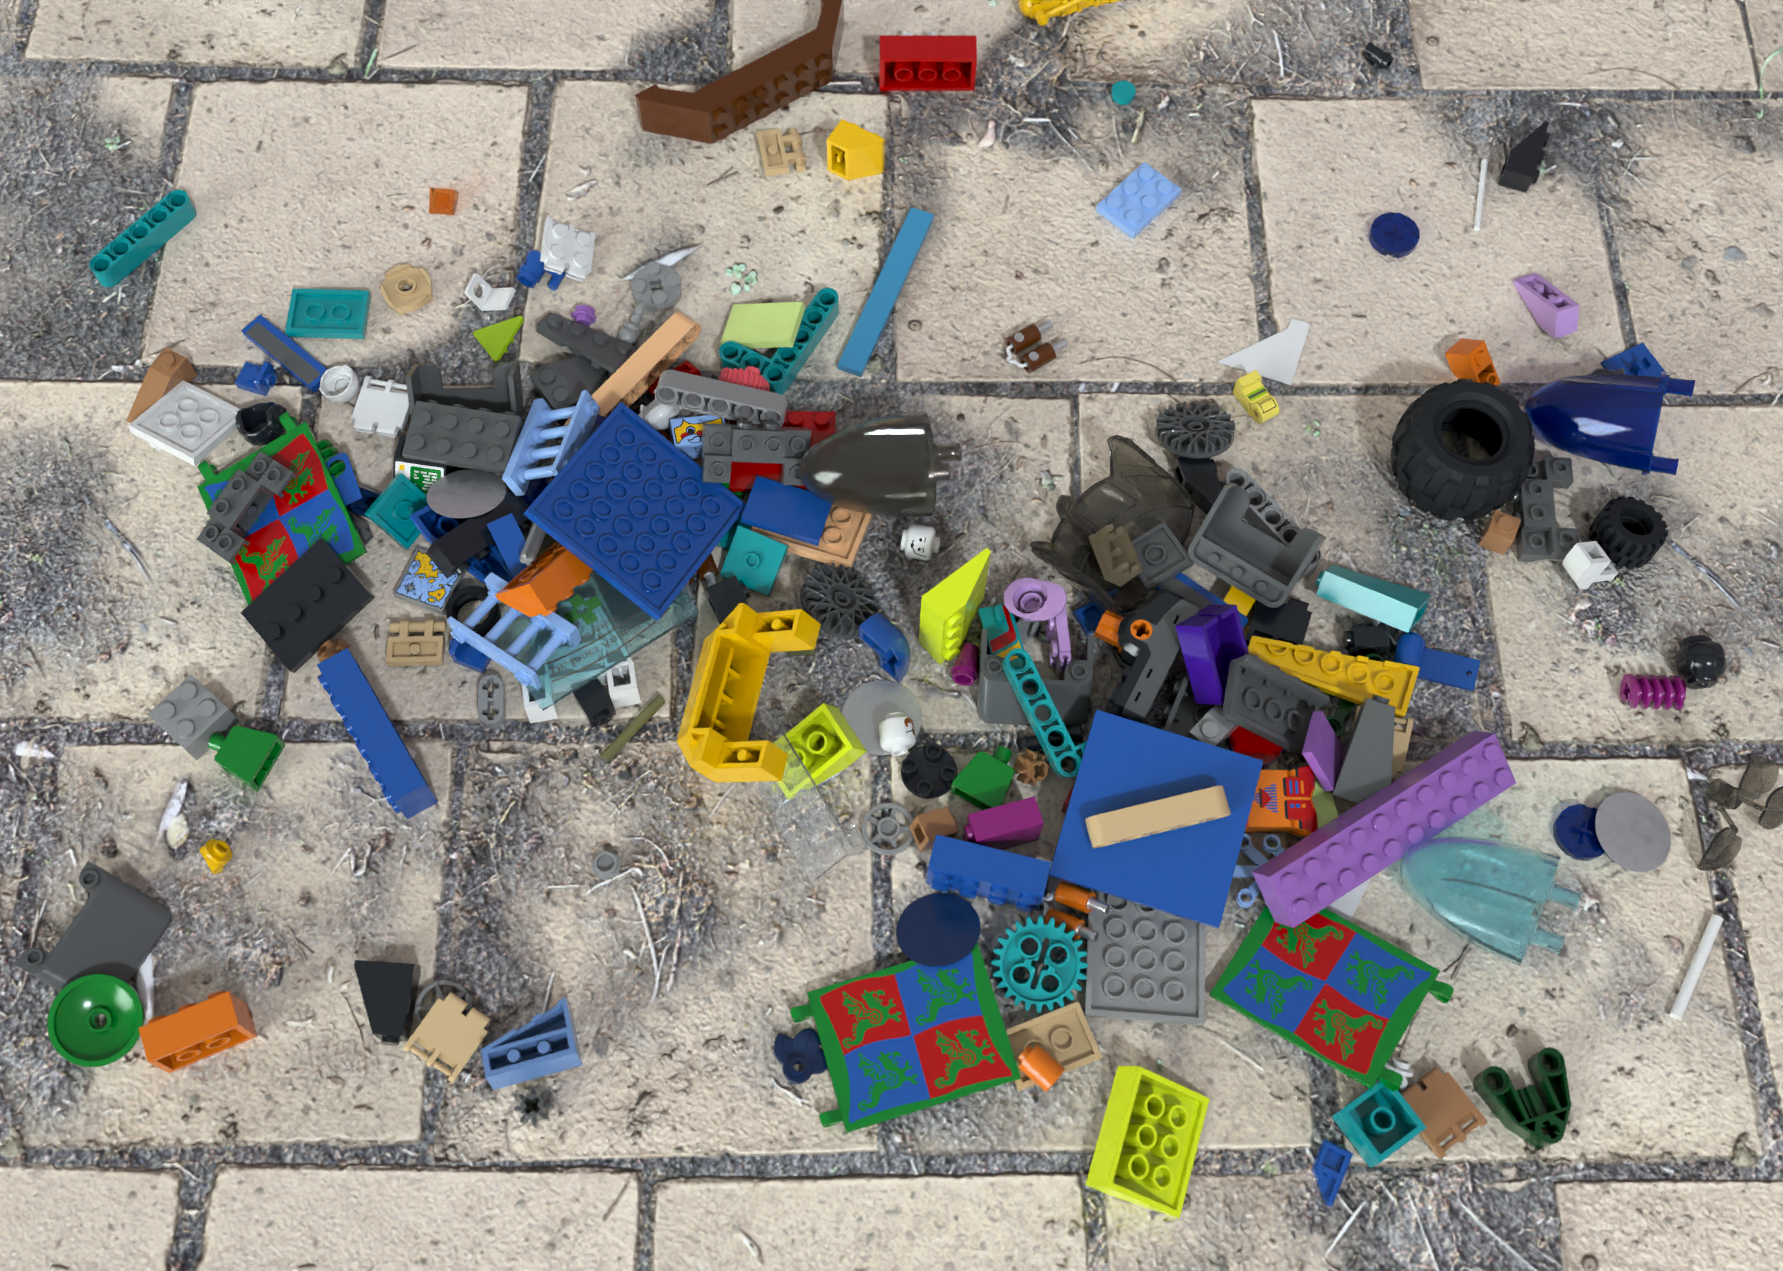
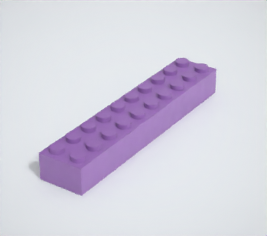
[1252,731,1516,928]

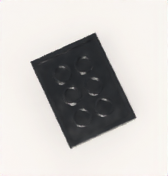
[241,538,375,673]

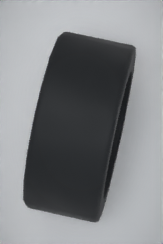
[446,586,501,638]

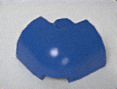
[859,613,911,683]

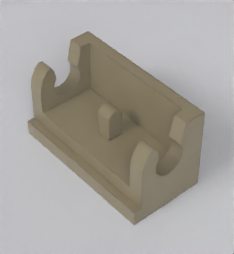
[1088,524,1143,587]

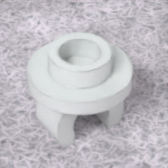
[1385,1057,1415,1090]

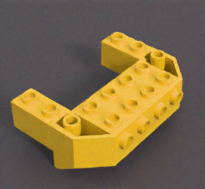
[676,603,821,783]

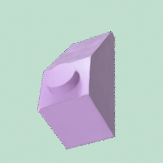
[1514,273,1580,339]

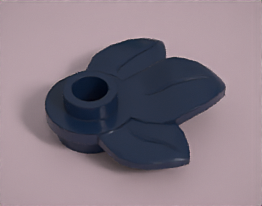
[774,1028,828,1084]

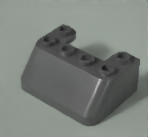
[405,362,523,440]
[1188,483,1327,608]

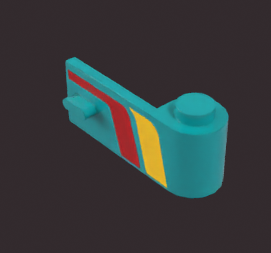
[978,603,1024,670]

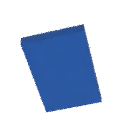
[741,476,834,546]

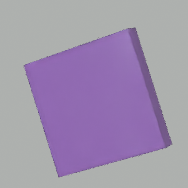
[1302,711,1344,791]

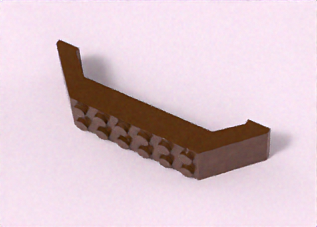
[635,0,844,144]

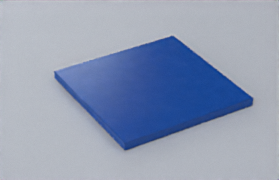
[1048,710,1263,929]

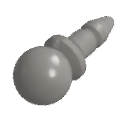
[617,301,646,345]

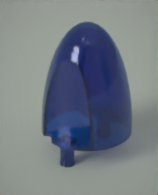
[1524,372,1695,476]

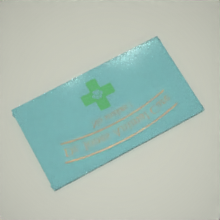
[494,572,699,711]

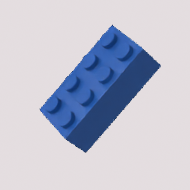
[926,834,1051,912]

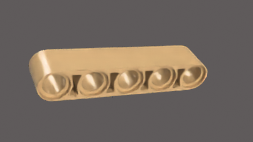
[1085,785,1231,848]

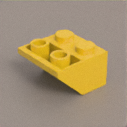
[827,119,885,181]

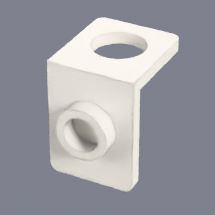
[465,273,516,311]

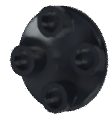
[901,743,957,799]

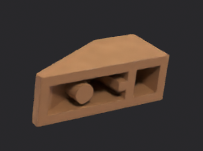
[126,347,197,423]

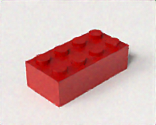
[879,35,977,91]

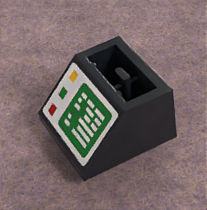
[393,435,456,496]

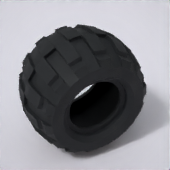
[1390,379,1535,521]

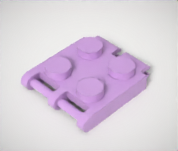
[1045,606,1071,679]

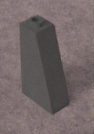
[1331,694,1395,804]

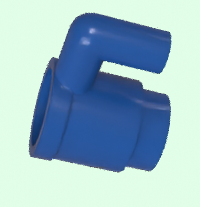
[517,250,565,291]

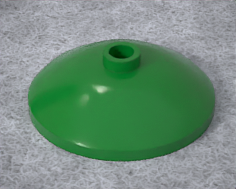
[47,974,145,1067]

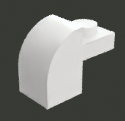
[1563,541,1618,589]

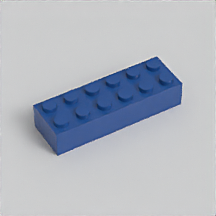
[317,648,438,820]

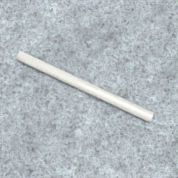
[1474,159,1488,231]

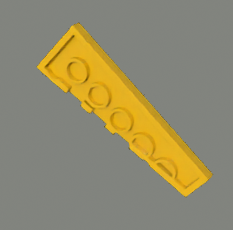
[1247,636,1420,719]

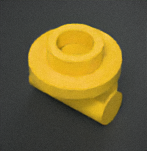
[199,839,232,874]

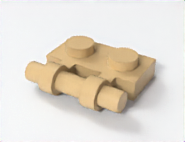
[756,128,807,177]
[386,618,447,667]

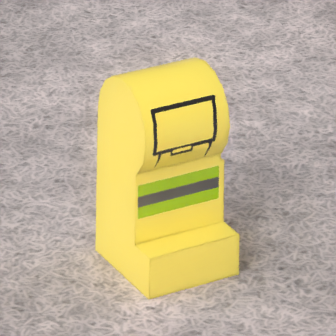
[1232,370,1279,424]

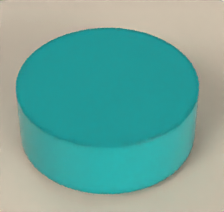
[1111,80,1136,105]

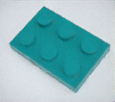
[285,288,371,339]

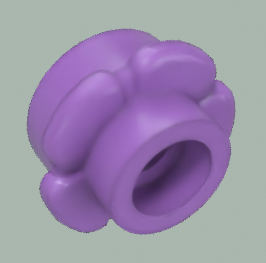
[571,305,596,327]

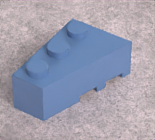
[481,997,583,1090]

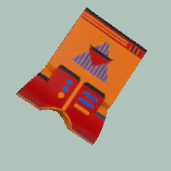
[1244,766,1318,837]

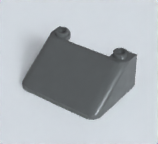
[15,861,172,991]

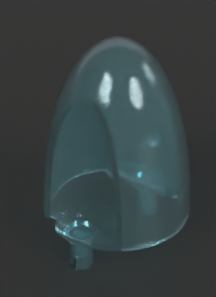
[1400,837,1582,966]

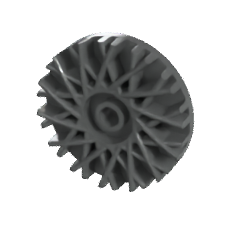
[1155,401,1235,459]
[800,563,881,639]

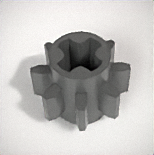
[514,1087,555,1128]

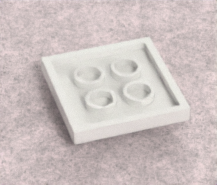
[128,380,241,466]

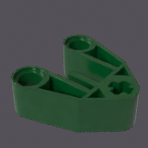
[1473,1047,1571,1148]

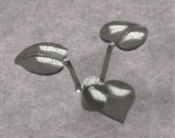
[1696,754,1783,871]

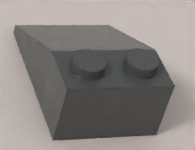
[530,356,610,427]

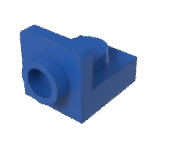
[235,361,277,396]
[449,638,491,674]

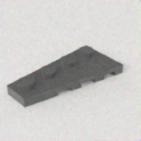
[537,313,639,377]

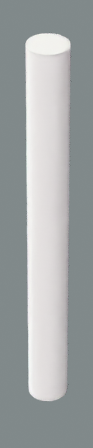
[1669,914,1723,1020]

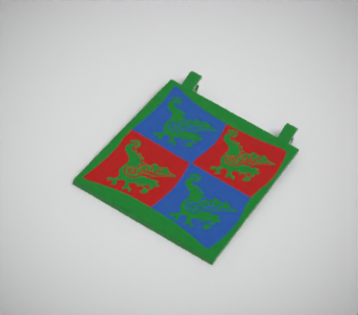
[197,412,367,605]
[1210,905,1454,1092]
[790,942,1021,1133]

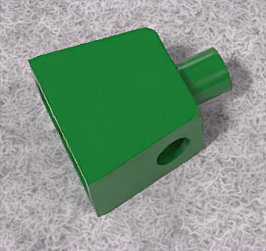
[208,726,285,792]
[951,745,1015,810]

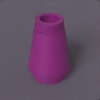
[951,643,979,686]

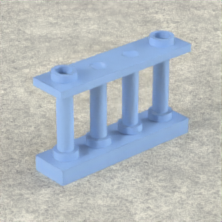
[502,390,600,496]
[447,572,582,690]

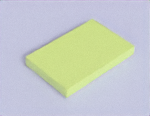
[720,302,805,348]

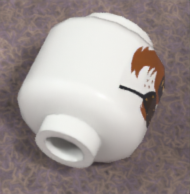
[878,712,916,756]

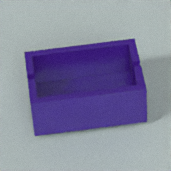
[1176,604,1249,705]

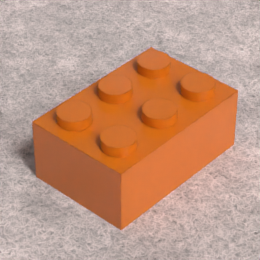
[138,991,257,1073]

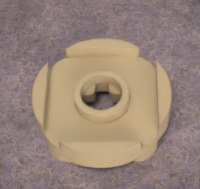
[380,264,433,314]

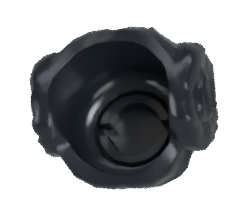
[235,402,287,446]
[1675,635,1727,690]

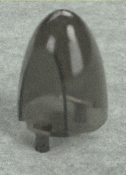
[799,411,962,517]

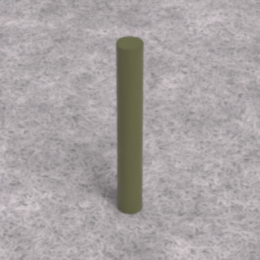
[600,695,666,762]

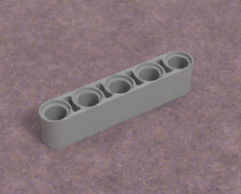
[655,370,788,427]
[1223,468,1322,577]

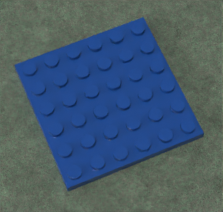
[524,402,746,621]

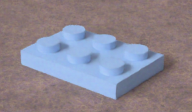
[1096,162,1182,239]

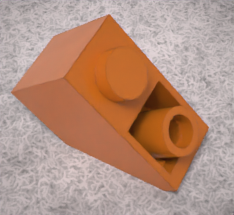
[1445,338,1500,386]

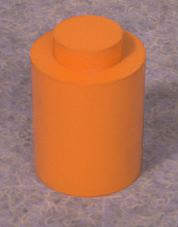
[1018,1045,1066,1093]

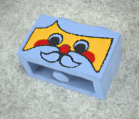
[670,414,725,459]

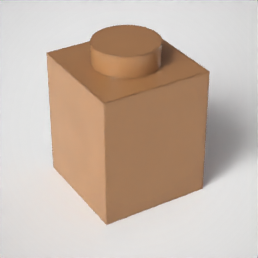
[1478,509,1521,555]
[909,806,959,852]

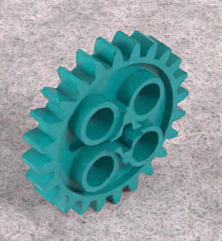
[992,914,1088,1013]

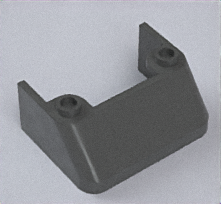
[977,629,1093,728]

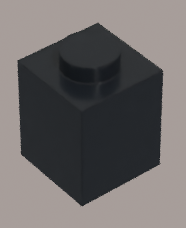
[572,678,616,728]

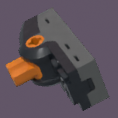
[1094,588,1201,724]

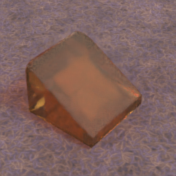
[429,188,459,215]

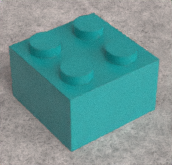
[1331,1081,1427,1168]

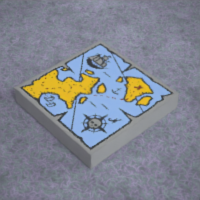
[393,548,467,615]

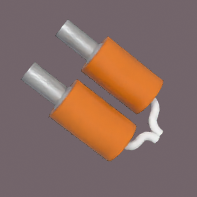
[1041,881,1111,942]

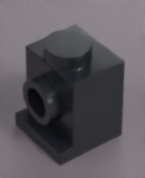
[1343,622,1388,657]

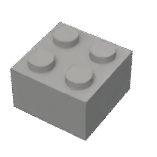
[148,675,239,761]

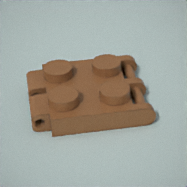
[1400,1067,1487,1159]

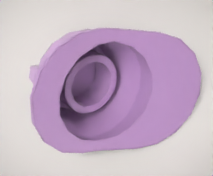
[1003,577,1067,622]

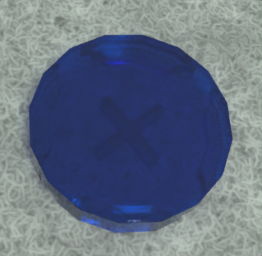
[1369,212,1420,258]
[1553,804,1605,861]

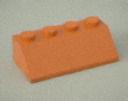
[495,541,593,617]

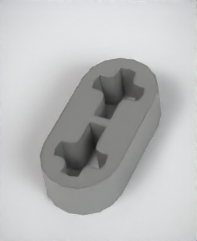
[478,675,506,729]

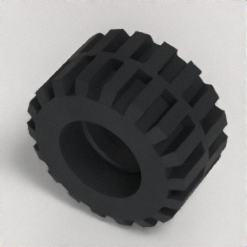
[1588,496,1668,569]

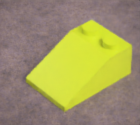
[774,703,867,800]

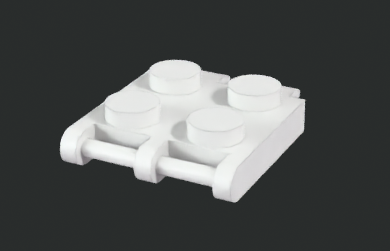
[540,216,595,282]
[351,375,410,438]

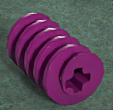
[1620,674,1686,710]

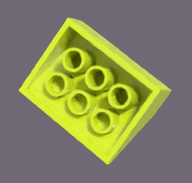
[918,548,991,665]
[1085,1066,1210,1218]

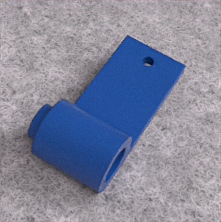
[1393,632,1480,691]

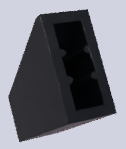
[354,960,421,1046]

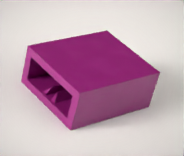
[962,796,1044,850]

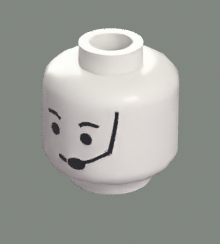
[900,524,941,561]

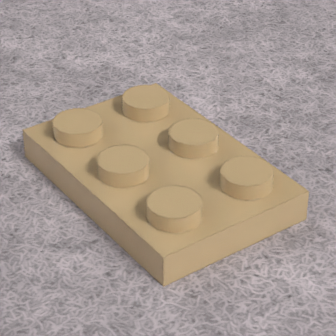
[1006,1001,1102,1092]

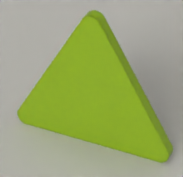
[473,316,524,362]

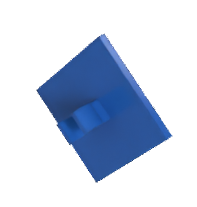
[1600,343,1673,403]

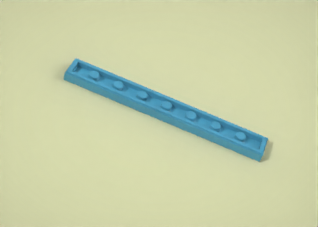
[838,207,934,377]

